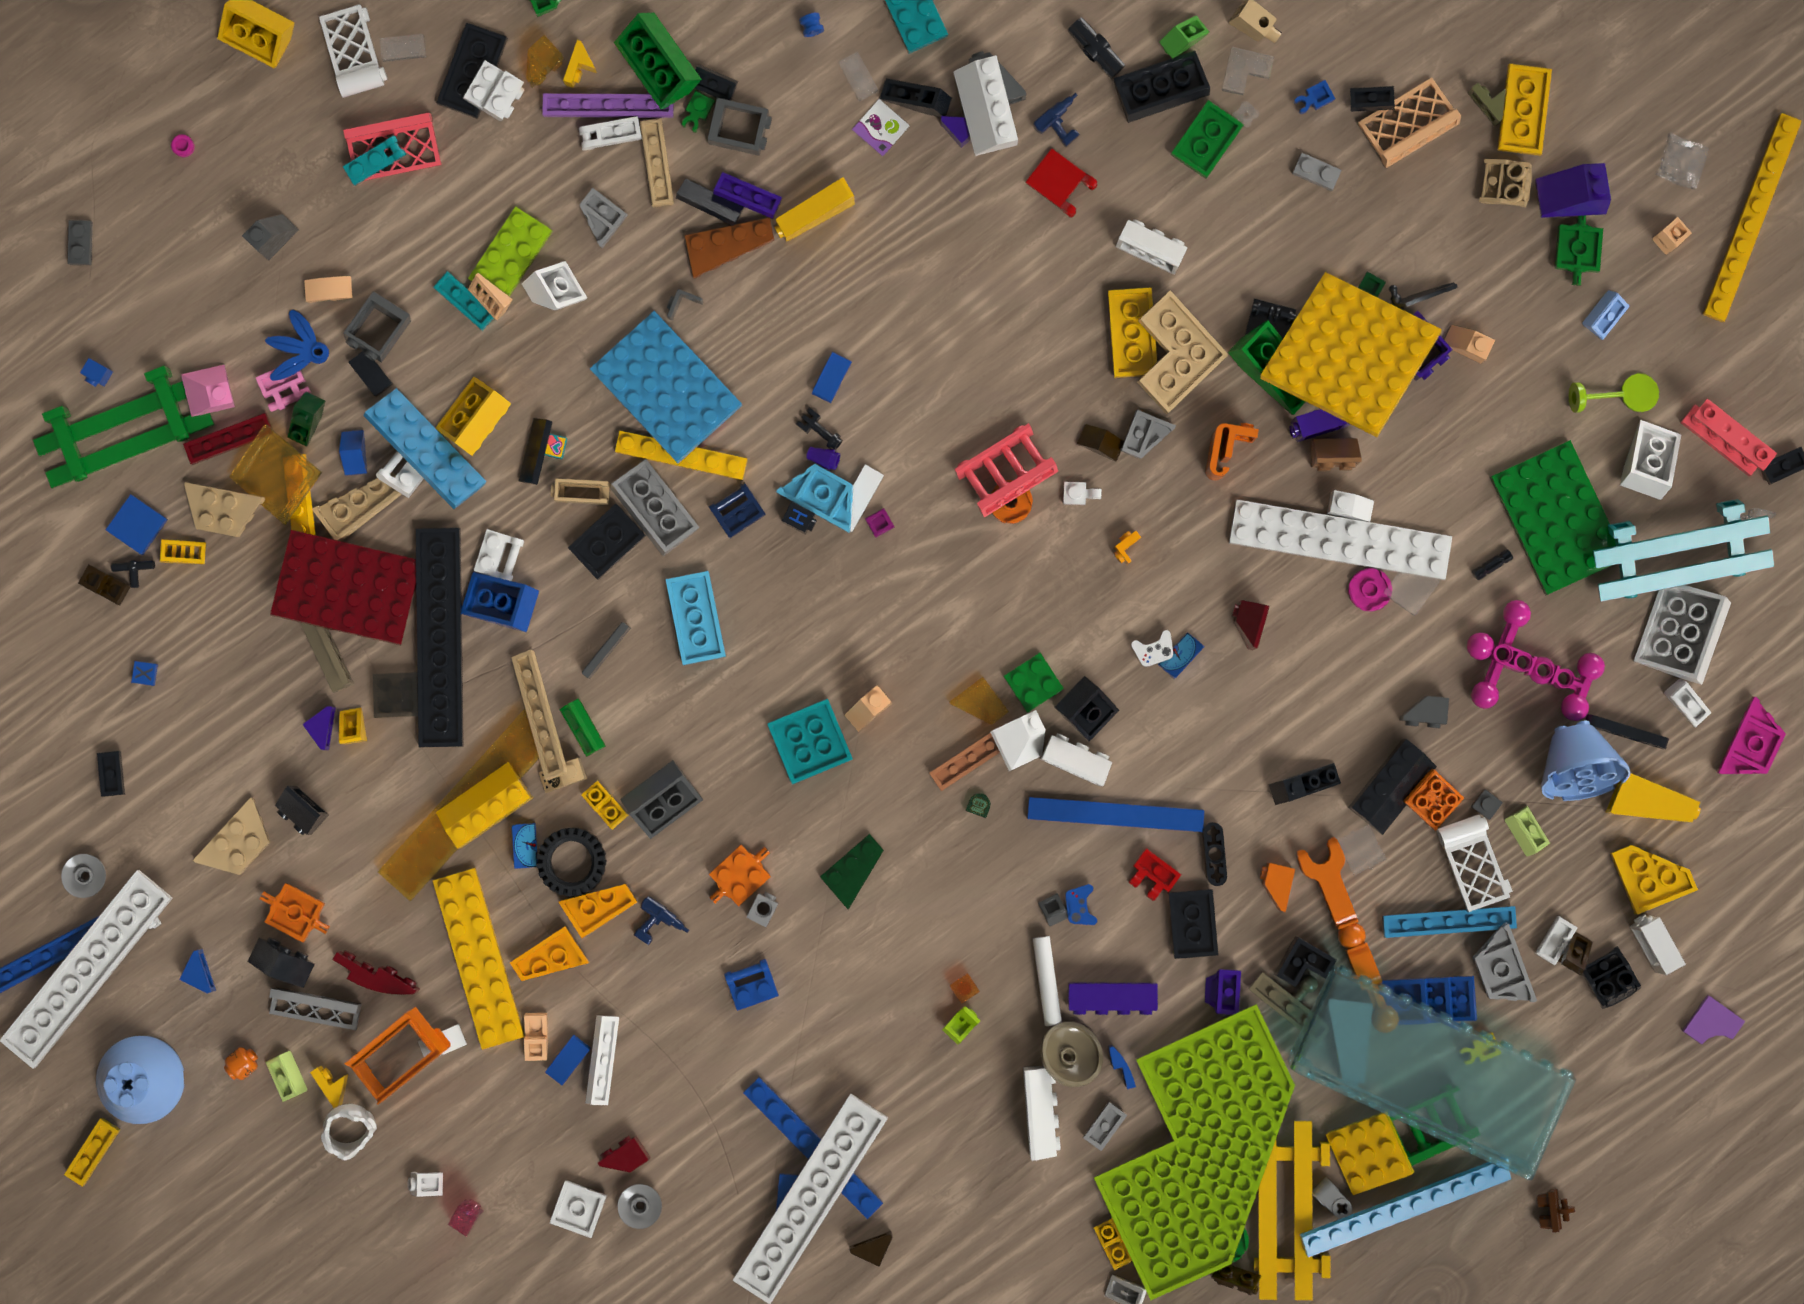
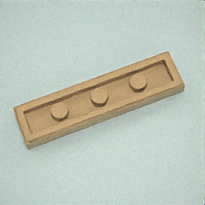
[640,118,674,207]

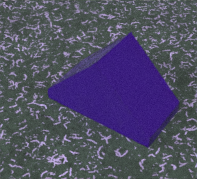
[941,116,971,148]
[302,706,336,751]

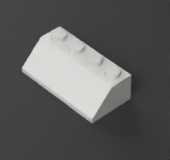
[953,56,1018,156]
[1023,1066,1061,1161]

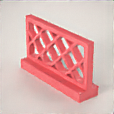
[343,113,442,181]

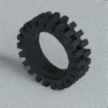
[536,828,607,896]

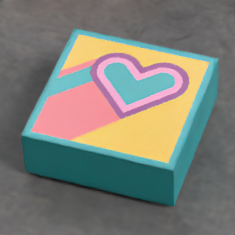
[545,434,568,460]

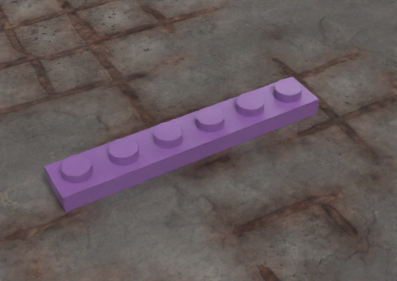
[543,93,674,118]

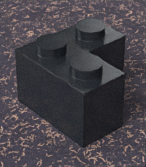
[1274,936,1337,987]
[247,937,315,988]

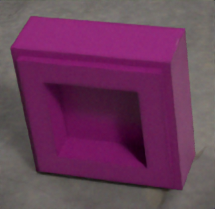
[865,508,895,538]

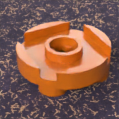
[991,480,1033,524]

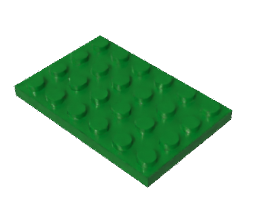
[1490,440,1616,596]

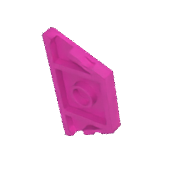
[1717,697,1786,774]

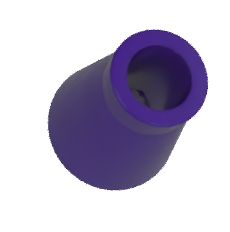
[807,447,840,471]

